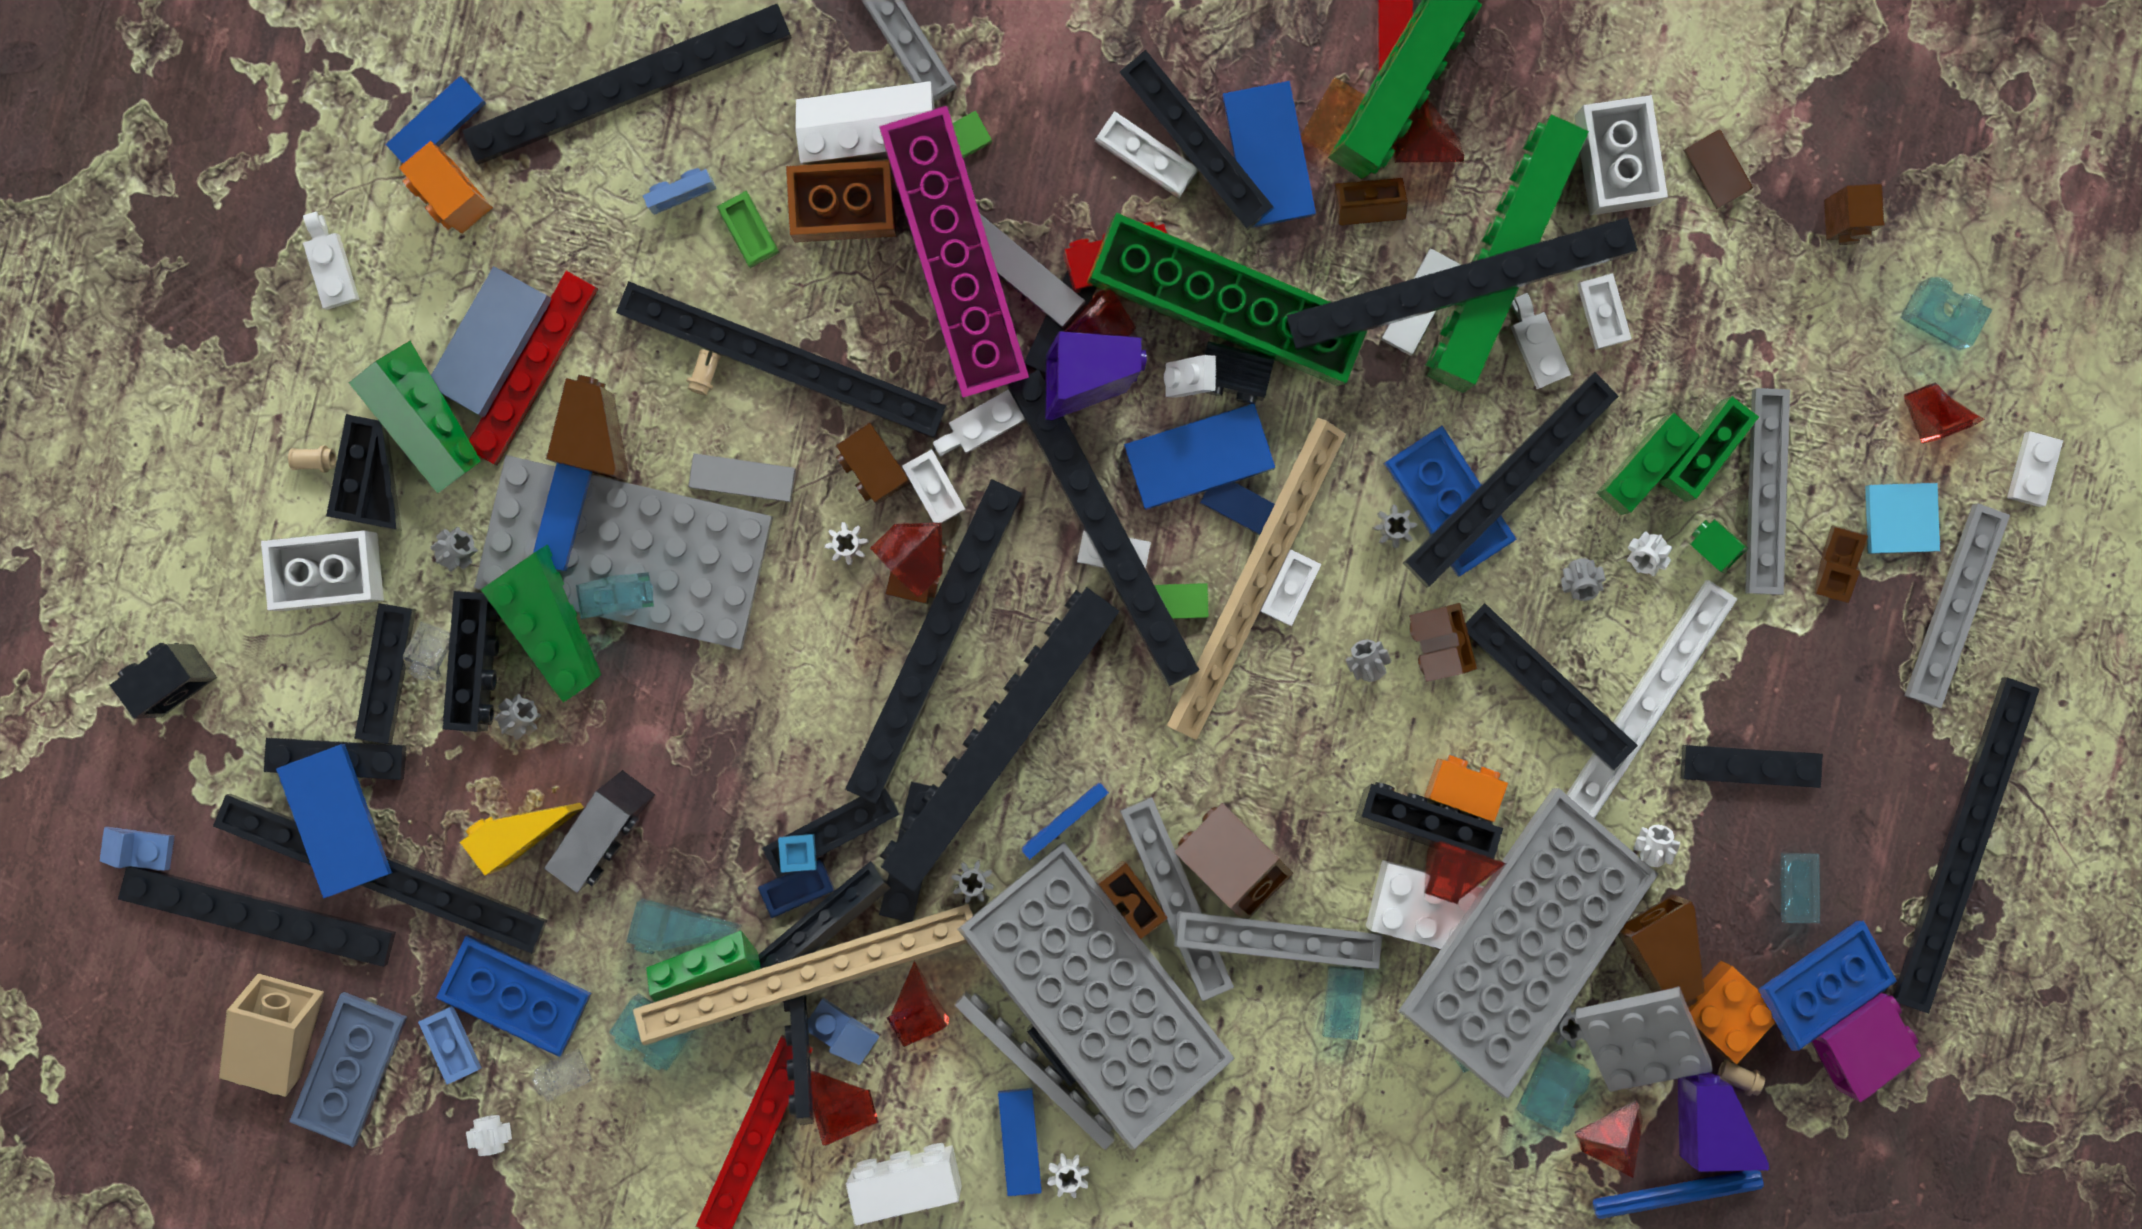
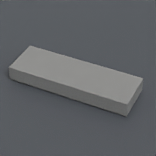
[688,453,796,502]

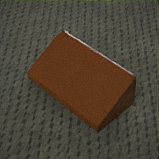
[1683,129,1753,209]
[1335,178,1408,225]

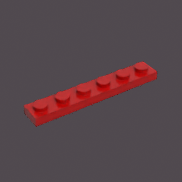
[469,270,598,466]
[695,1034,814,1229]

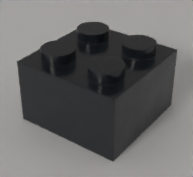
[110,642,217,719]

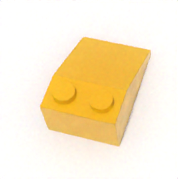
[460,803,584,876]

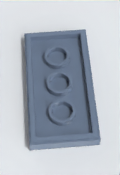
[431,266,552,417]
[289,992,407,1147]

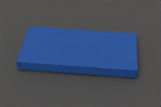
[1222,81,1316,228]
[1124,404,1275,510]
[1384,426,1517,577]
[276,744,392,899]
[1758,921,1897,1051]
[436,935,592,1057]

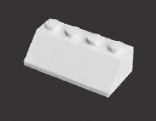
[796,81,935,165]

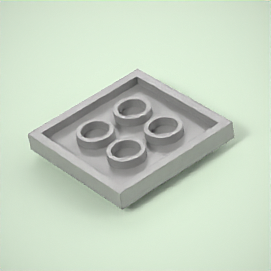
[1576,987,1712,1092]

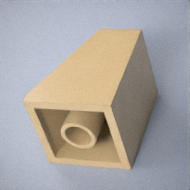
[219,974,324,1097]

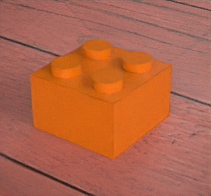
[399,141,493,234]
[1688,961,1775,1064]

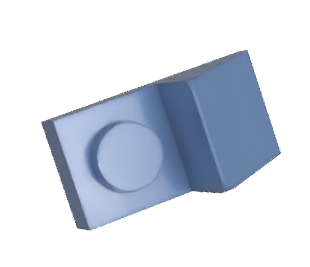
[100,827,174,871]
[808,997,880,1065]

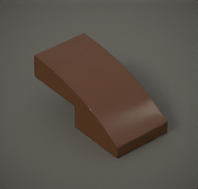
[1814,525,1868,603]

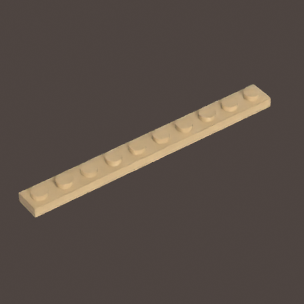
[1167,418,1346,740]
[633,904,973,1046]

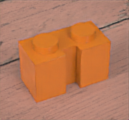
[1424,755,1508,822]

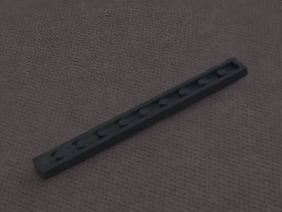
[463,3,792,165]
[1287,217,1638,351]
[616,281,947,439]
[1008,370,1200,687]
[845,479,1023,804]
[1893,677,2040,1014]
[213,794,548,954]

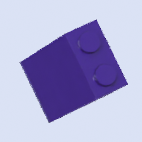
[1045,331,1147,420]
[1678,1072,1769,1171]

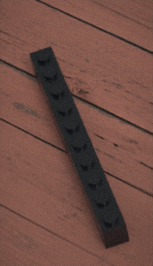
[880,587,1120,891]

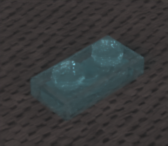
[1781,853,1820,923]
[1322,966,1364,1040]

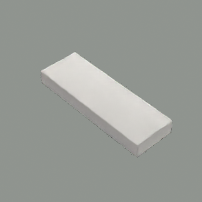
[1095,111,1198,198]
[1381,248,1461,356]

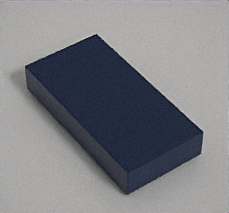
[1200,482,1275,535]
[758,859,835,919]

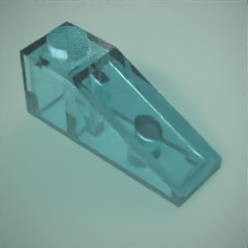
[626,898,742,954]

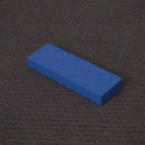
[385,75,486,163]
[533,463,592,571]
[1022,782,1109,860]
[998,1088,1042,1196]

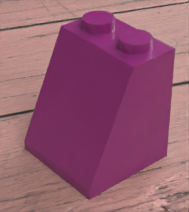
[1811,992,1921,1102]

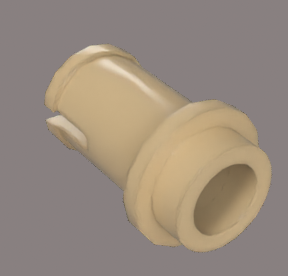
[686,349,721,396]
[288,445,336,473]
[1717,1059,1765,1096]

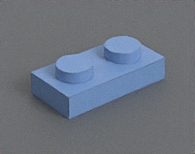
[643,168,716,215]
[418,1006,482,1085]

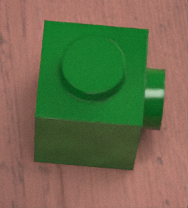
[1690,519,1749,573]

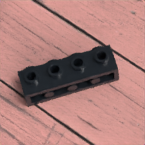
[442,591,501,732]
[1354,782,1503,865]

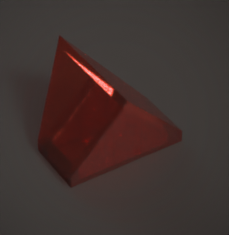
[1391,98,1465,163]
[1062,289,1136,337]
[1904,382,1985,444]
[870,522,943,598]
[1424,841,1507,904]
[887,960,949,1047]
[811,1070,879,1146]
[1575,1101,1643,1178]

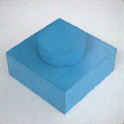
[778,834,817,872]

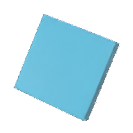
[1865,483,1940,554]

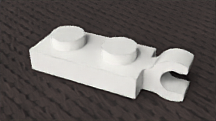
[303,212,360,310]
[1511,293,1571,389]
[933,390,1025,457]

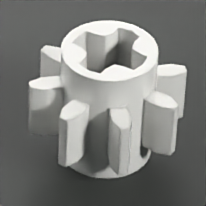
[825,522,869,565]
[1627,531,1672,576]
[1634,825,1680,867]
[466,1115,512,1156]
[1047,1153,1089,1198]

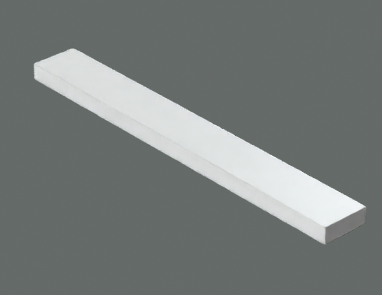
[1566,580,1737,818]

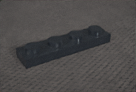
[354,603,416,744]
[264,737,406,780]
[1680,745,1823,788]
[879,781,931,922]
[762,787,900,879]
[783,994,814,1125]

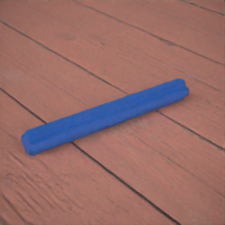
[1593,1170,1764,1219]

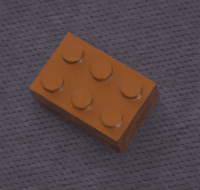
[786,160,897,243]

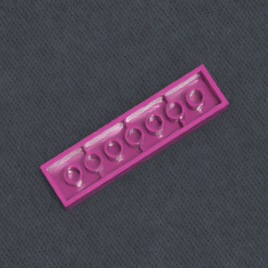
[879,106,1029,397]

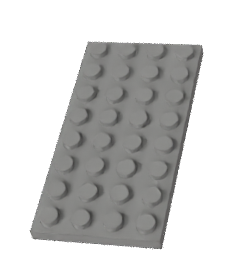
[474,455,773,649]
[1398,788,1658,1099]
[957,842,1235,1149]

